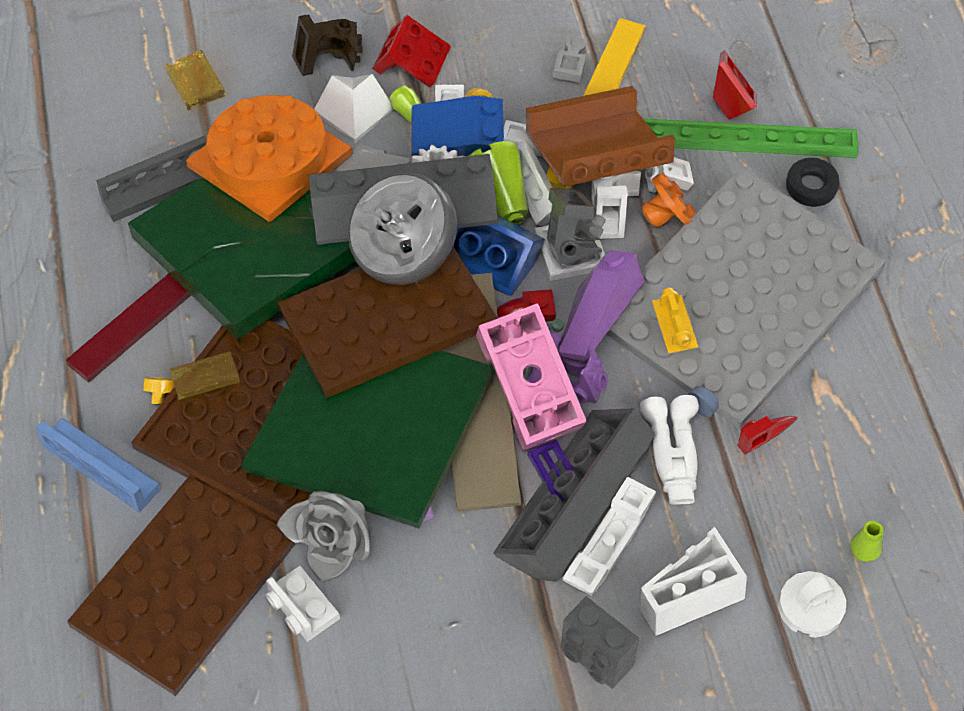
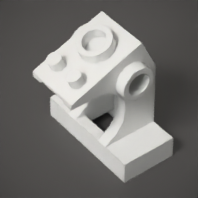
[591,171,641,239]

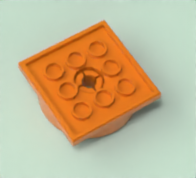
[186,95,353,222]

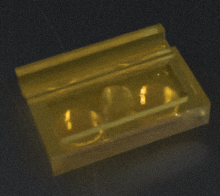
[165,50,225,110]

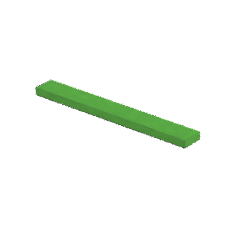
[642,118,859,158]

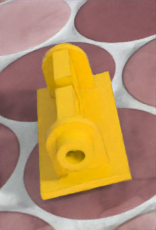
[652,288,698,354]

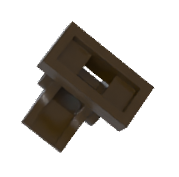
[292,14,362,76]

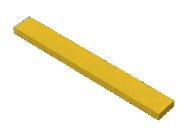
[546,18,646,189]

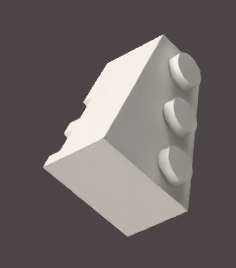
[640,527,747,636]

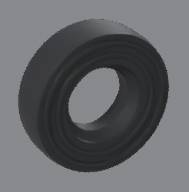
[786,158,839,207]

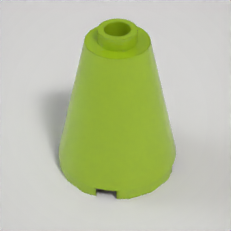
[469,141,528,225]

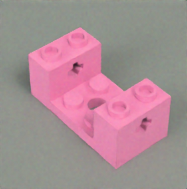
[476,303,586,451]

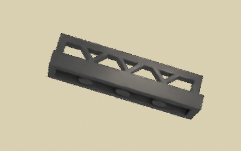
[96,136,207,222]

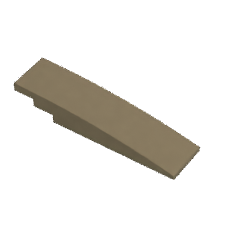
[442,273,521,512]

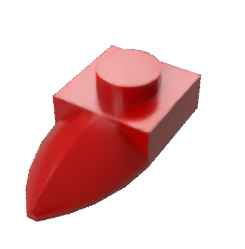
[497,289,556,322]
[737,416,798,455]

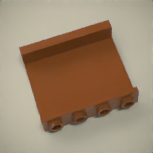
[526,86,675,187]

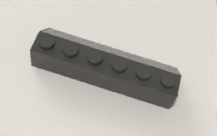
[309,154,498,245]
[493,408,656,581]

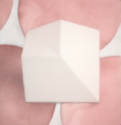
[314,74,394,143]

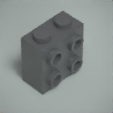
[560,596,640,689]

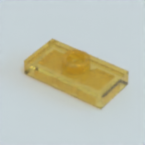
[169,351,240,400]

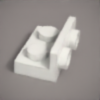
[265,566,340,642]

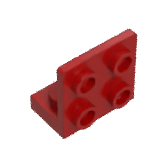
[372,14,451,87]

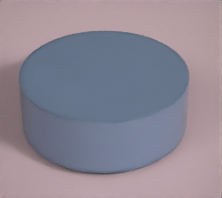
[688,386,719,417]

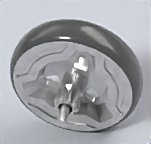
[348,172,457,285]

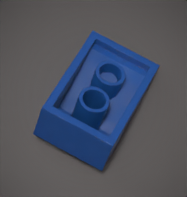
[411,96,504,157]

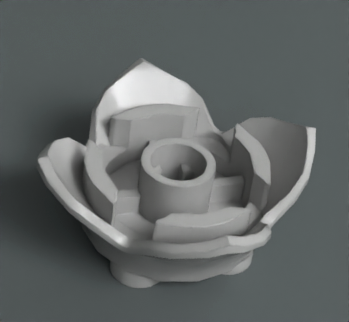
[277,491,371,582]

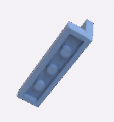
[36,418,161,513]

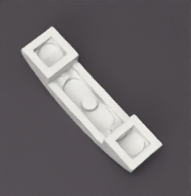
[563,477,656,596]

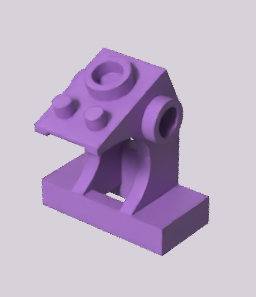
[528,331,608,404]

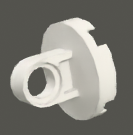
[778,571,846,638]

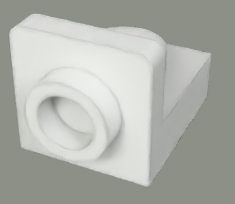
[645,157,694,193]

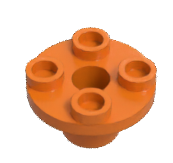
[642,172,697,228]

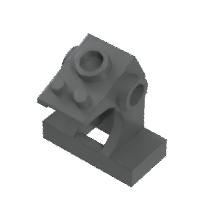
[547,188,602,265]

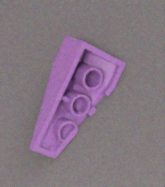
[558,250,644,361]

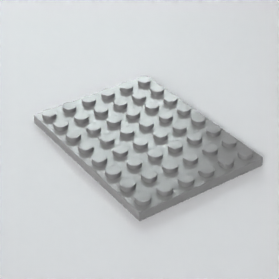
[606,166,886,429]

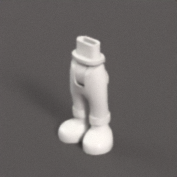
[640,395,699,505]

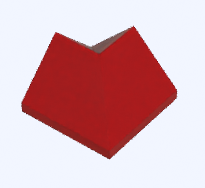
[713,50,757,120]

